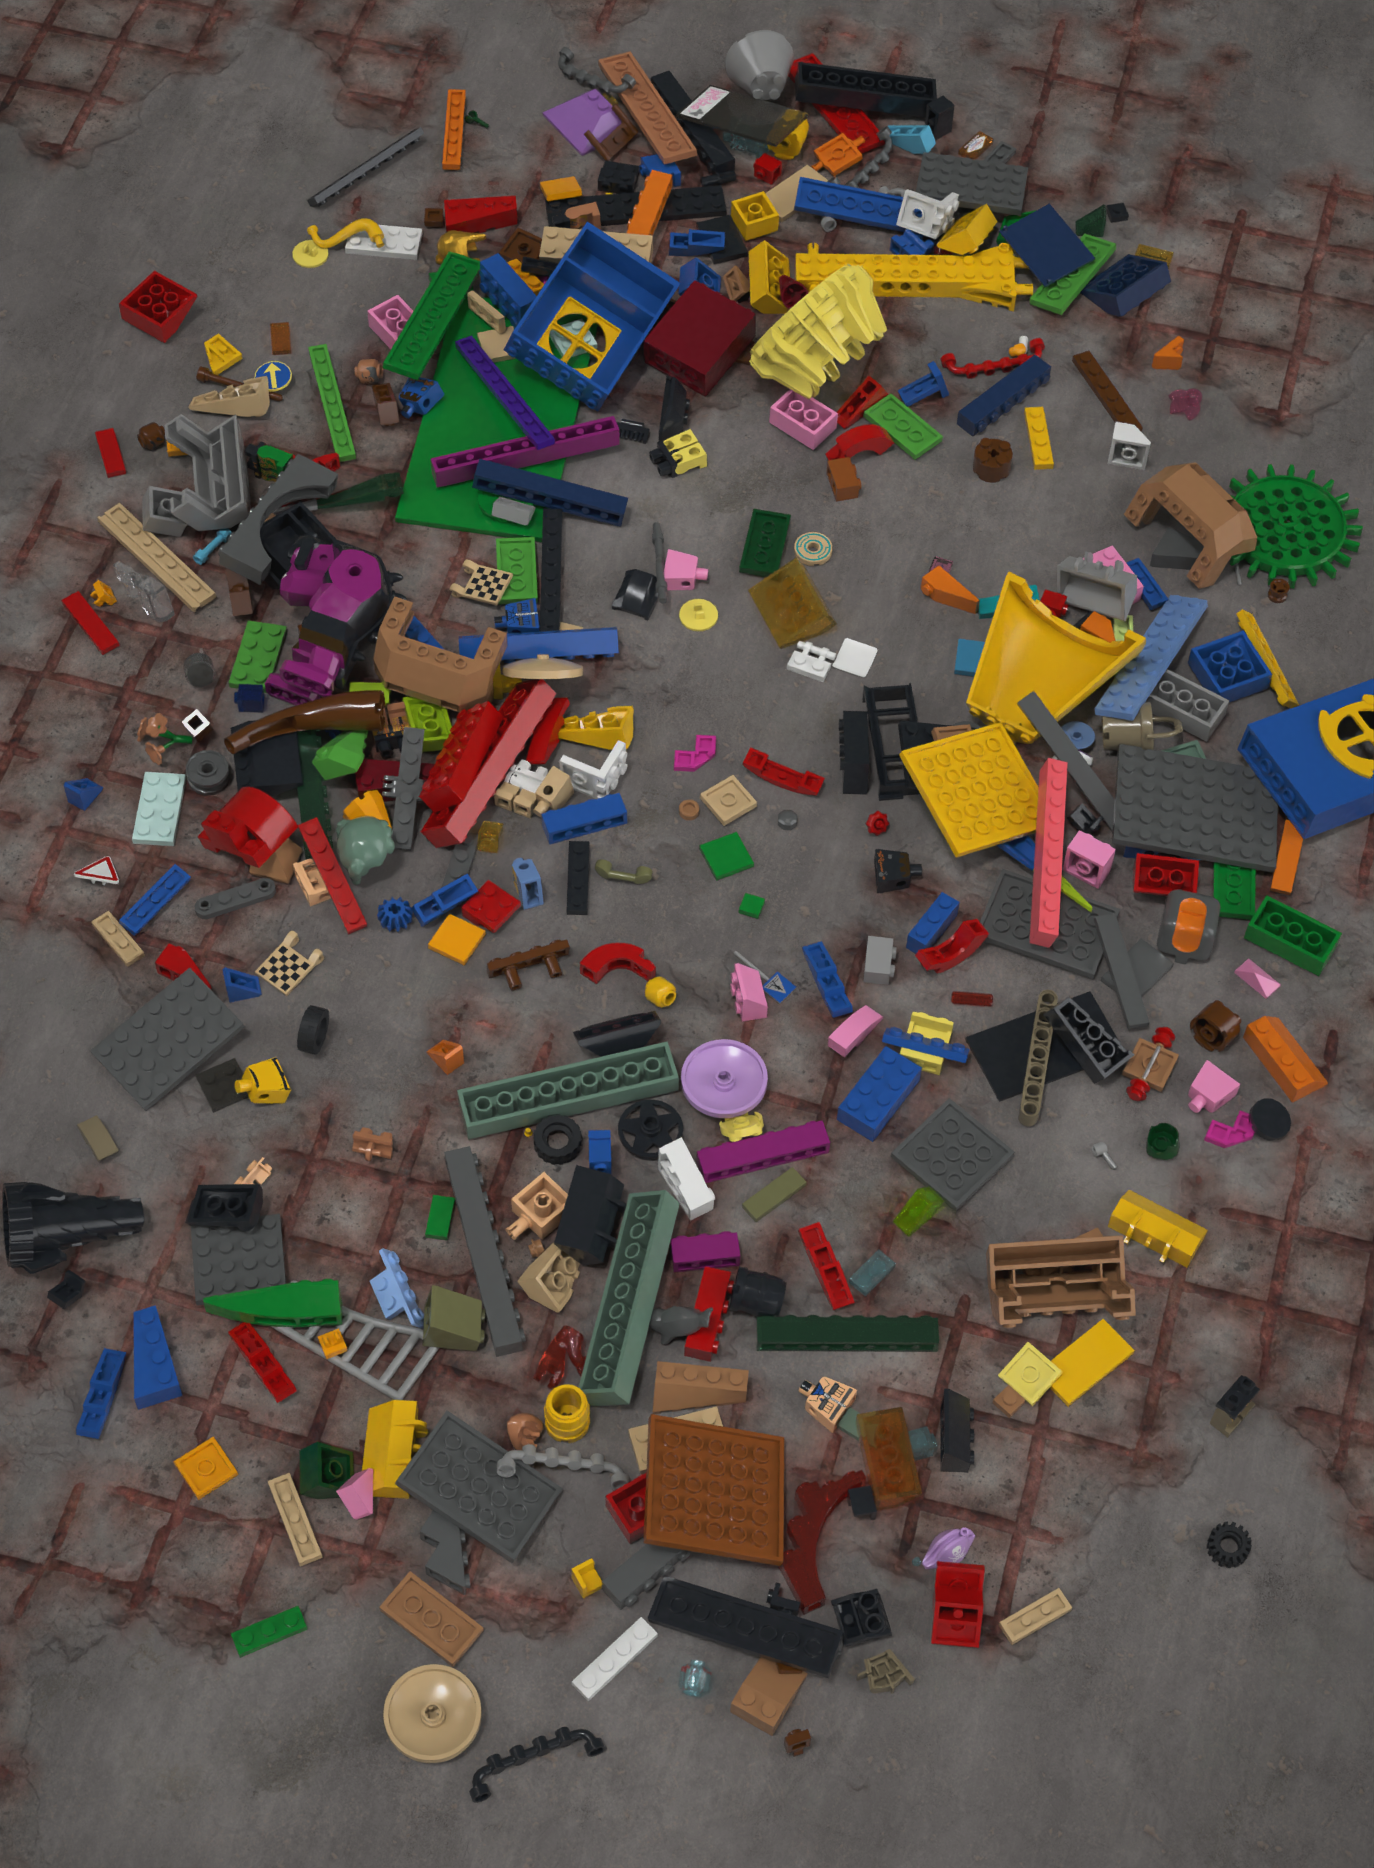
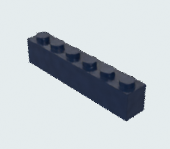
[957,355,1051,436]

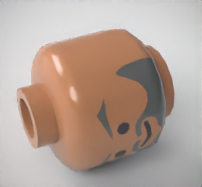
[355,359,384,384]

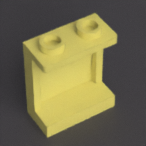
[900,1012,954,1075]

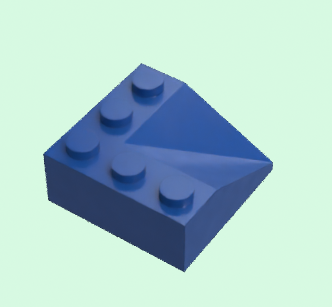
[1188,630,1272,702]

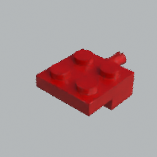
[462,880,521,933]

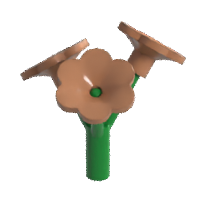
[137,713,192,765]

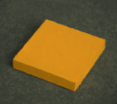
[540,176,582,202]
[428,913,486,965]
[173,1436,238,1500]

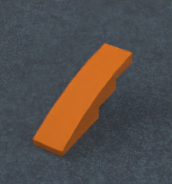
[1270,820,1303,895]

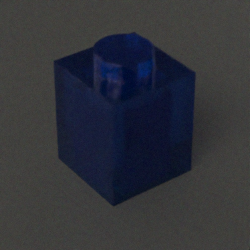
[234,684,265,713]

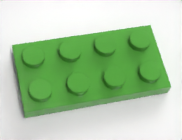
[863,393,943,460]
[496,537,538,604]
[229,620,287,693]

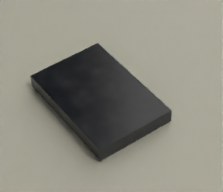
[696,215,748,264]

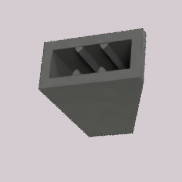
[1150,527,1204,570]

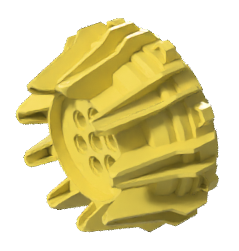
[749,264,887,399]

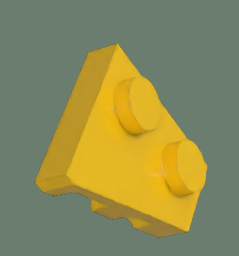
[204,334,243,375]

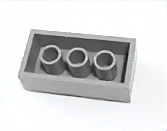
[1146,669,1229,742]

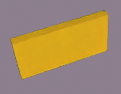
[1050,1319,1135,1407]

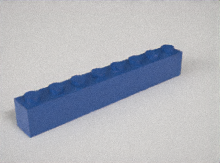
[458,627,619,663]

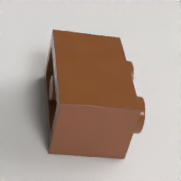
[826,457,861,502]

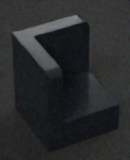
[847,1485,877,1520]

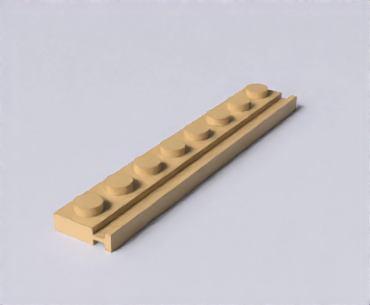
[97,503,216,612]

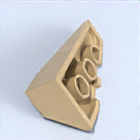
[189,376,270,417]
[518,1243,580,1312]

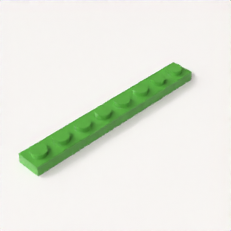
[308,344,356,462]

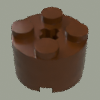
[973,438,1013,483]
[1190,1000,1241,1052]

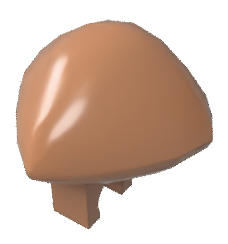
[507,1413,544,1450]

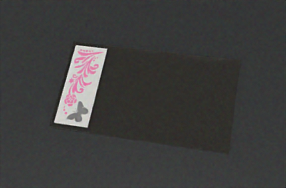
[676,85,809,147]

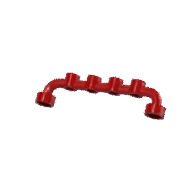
[940,338,1045,379]

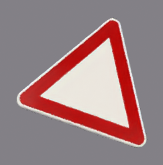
[74,856,119,885]

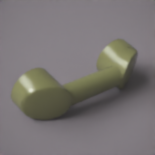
[595,859,653,884]

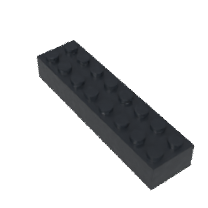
[795,62,937,118]

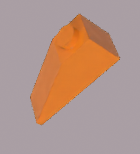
[921,566,980,614]

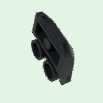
[612,569,659,621]
[831,1589,892,1647]

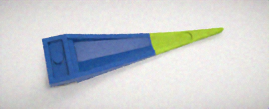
[997,835,1092,912]

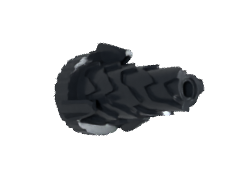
[2,1182,144,1274]

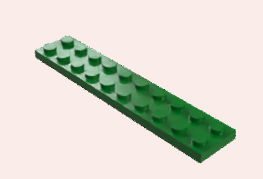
[383,251,481,380]

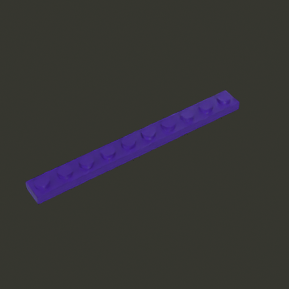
[455,335,555,450]

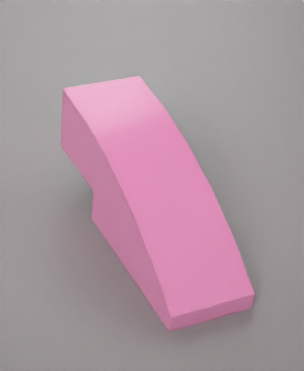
[828,1005,883,1057]

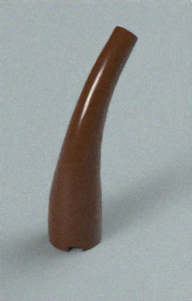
[224,690,385,754]

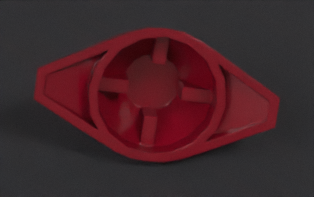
[779,274,808,309]

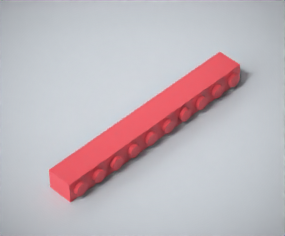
[1029,758,1068,948]

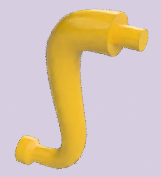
[307,218,384,248]

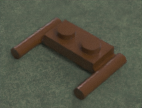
[584,104,639,161]

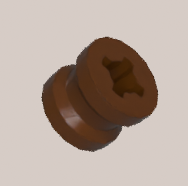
[1268,579,1290,603]

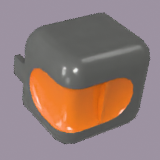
[1157,889,1221,964]

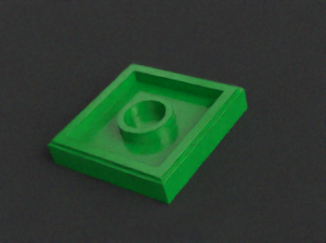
[699,832,754,881]

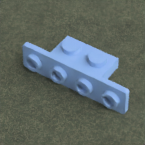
[370,1248,424,1329]

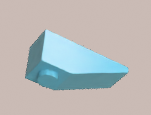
[888,125,936,154]

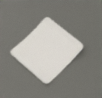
[832,638,877,677]

